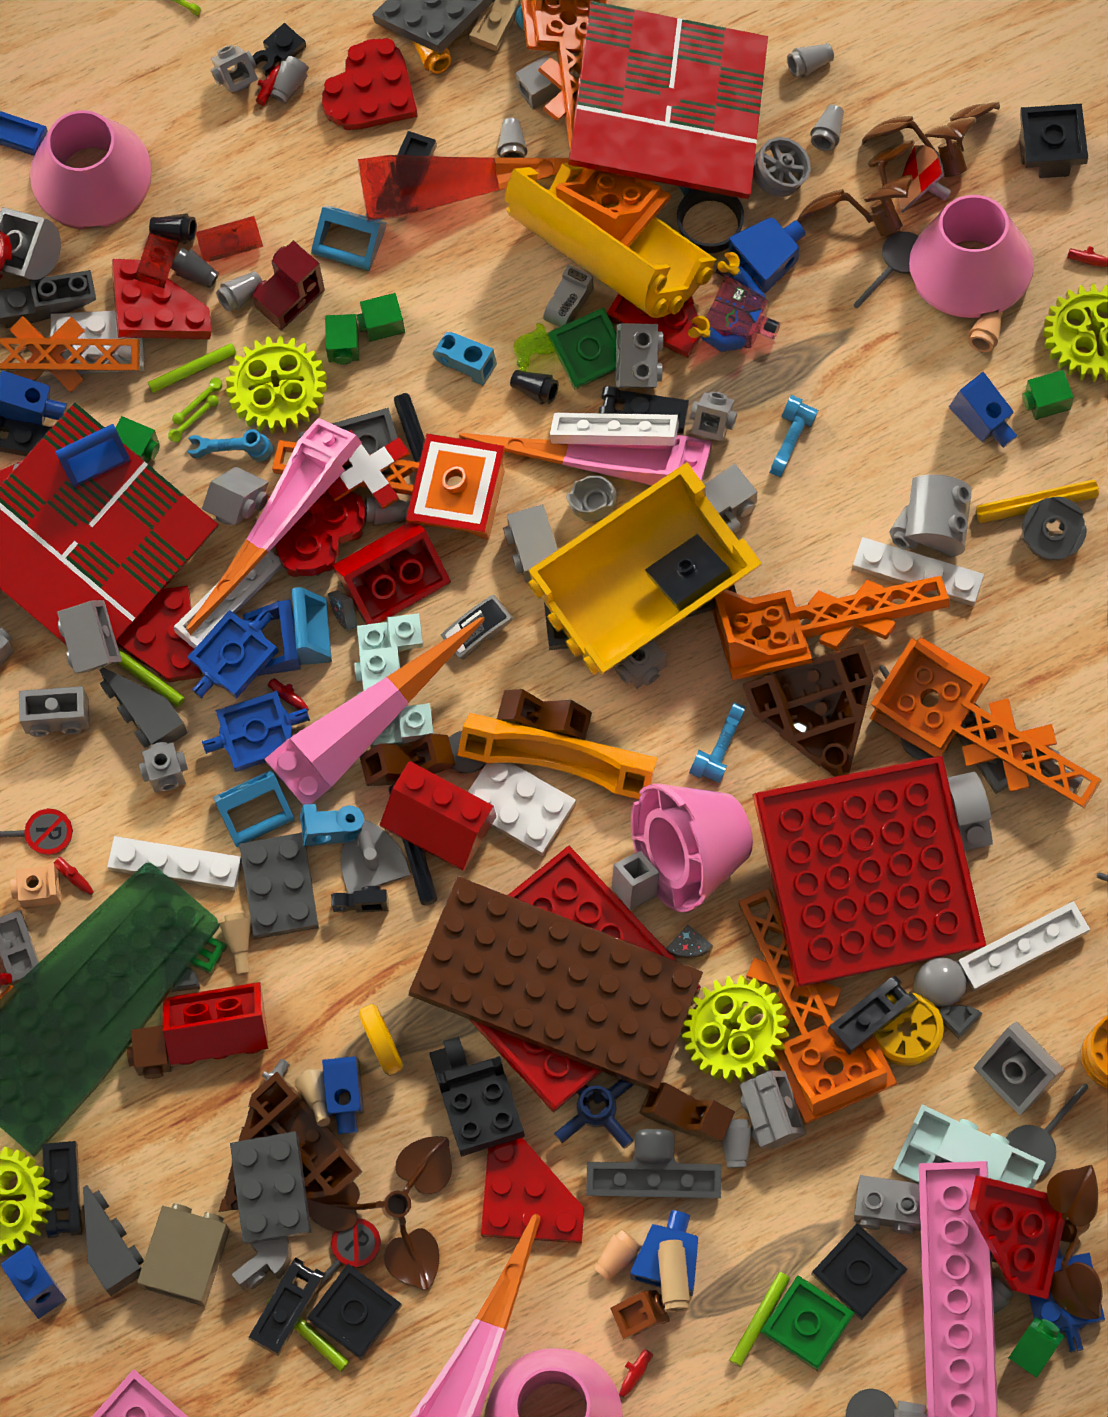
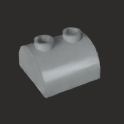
[0,207,61,280]
[905,475,972,557]
[973,1022,1065,1115]

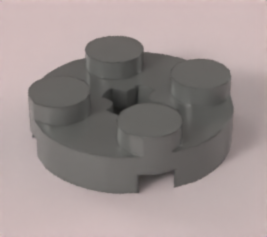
[1021,496,1087,561]

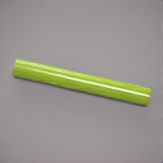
[147,343,237,393]
[118,648,185,708]
[729,1272,790,1367]
[267,1298,350,1372]

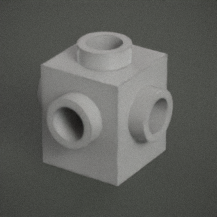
[211,45,258,93]
[690,392,737,441]
[616,640,667,689]
[139,742,188,792]

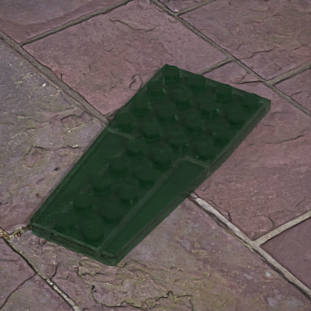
[0,862,219,1157]

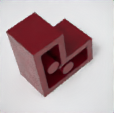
[252,240,325,331]

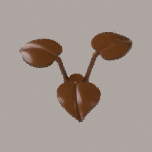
[862,102,1000,177]
[797,140,915,236]
[307,1136,452,1290]
[992,1165,1103,1319]

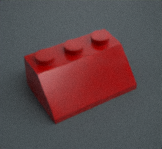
[332,522,451,625]
[380,761,496,871]
[163,982,268,1065]

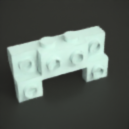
[354,613,434,749]
[892,1105,1046,1189]

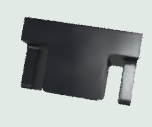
[1019,103,1088,178]

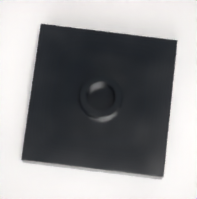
[645,534,732,611]
[811,1223,908,1320]
[307,1264,402,1360]

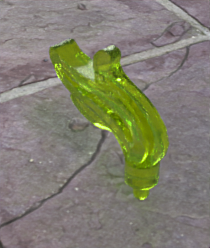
[513,323,555,372]

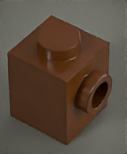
[127,1025,172,1079]

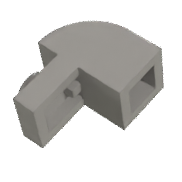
[947,772,993,851]
[232,1237,291,1291]

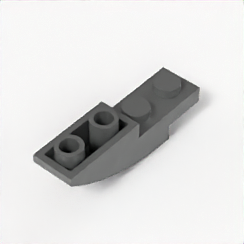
[0,270,96,328]

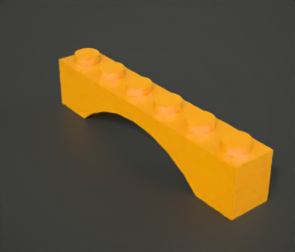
[457,713,657,799]

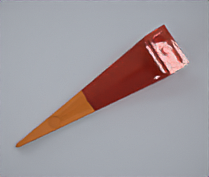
[357,155,569,222]

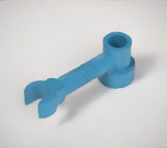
[769,395,819,478]
[187,429,273,462]
[689,702,746,783]

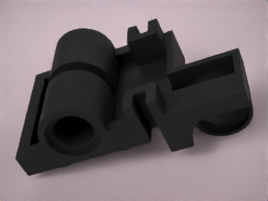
[429,1036,525,1157]

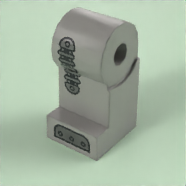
[543,265,594,327]

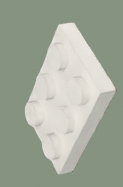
[51,311,145,375]
[468,763,576,857]

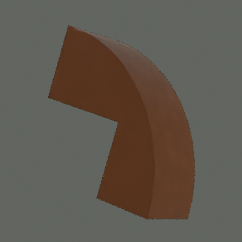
[497,689,592,740]
[360,733,456,786]
[639,1082,735,1142]

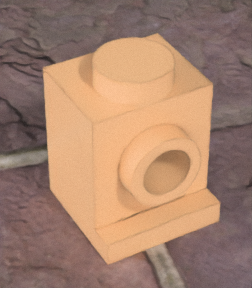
[11,863,61,908]

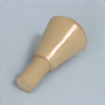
[219,913,251,975]
[295,1069,330,1127]

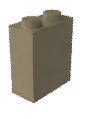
[137,1203,230,1307]

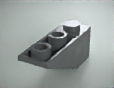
[99,667,188,748]
[83,1185,144,1296]

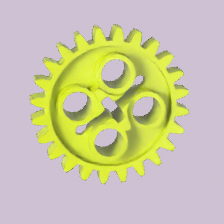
[1043,284,1108,382]
[226,336,327,434]
[682,975,790,1083]
[0,1147,53,1257]

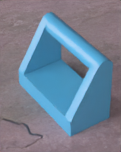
[311,206,387,271]
[291,587,332,665]
[213,770,295,847]

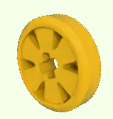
[875,992,944,1066]
[359,1004,403,1076]

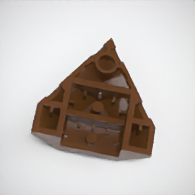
[743,643,874,777]
[219,1072,363,1212]

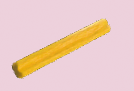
[975,479,1099,523]

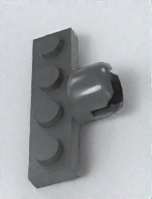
[586,1129,721,1198]

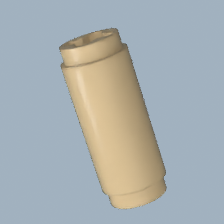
[658,1240,690,1313]

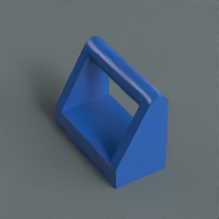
[55,424,131,488]
[243,600,301,676]

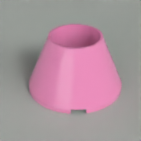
[30,110,151,229]
[909,195,1034,318]
[631,784,753,912]
[486,1348,623,1417]

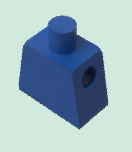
[728,218,806,293]
[0,370,67,425]
[949,372,1017,448]
[322,1056,364,1135]
[630,1210,698,1296]
[0,1245,67,1319]

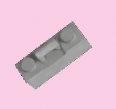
[704,464,758,533]

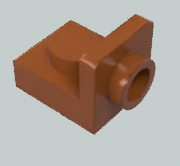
[610,1290,670,1339]

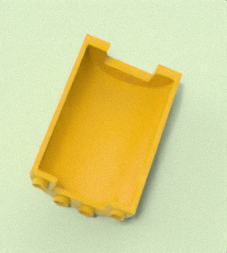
[505,163,717,318]
[528,462,762,675]

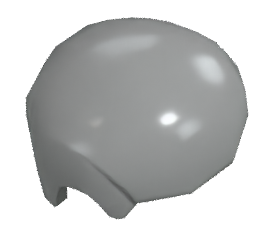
[566,476,617,522]
[913,958,967,1008]

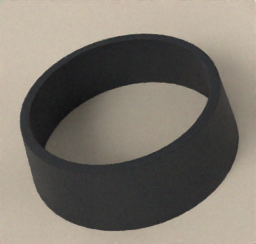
[677,189,744,253]

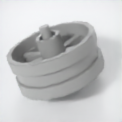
[753,137,811,197]

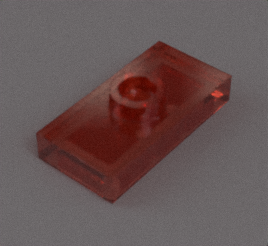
[195,216,263,262]
[135,233,179,288]

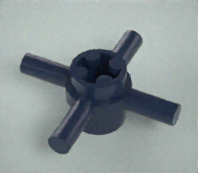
[554,1079,635,1149]

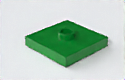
[547,307,617,390]
[760,1275,855,1371]

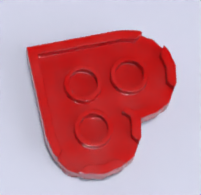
[322,38,418,130]
[268,490,367,577]

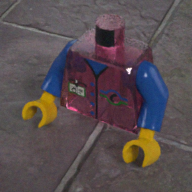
[688,252,781,352]

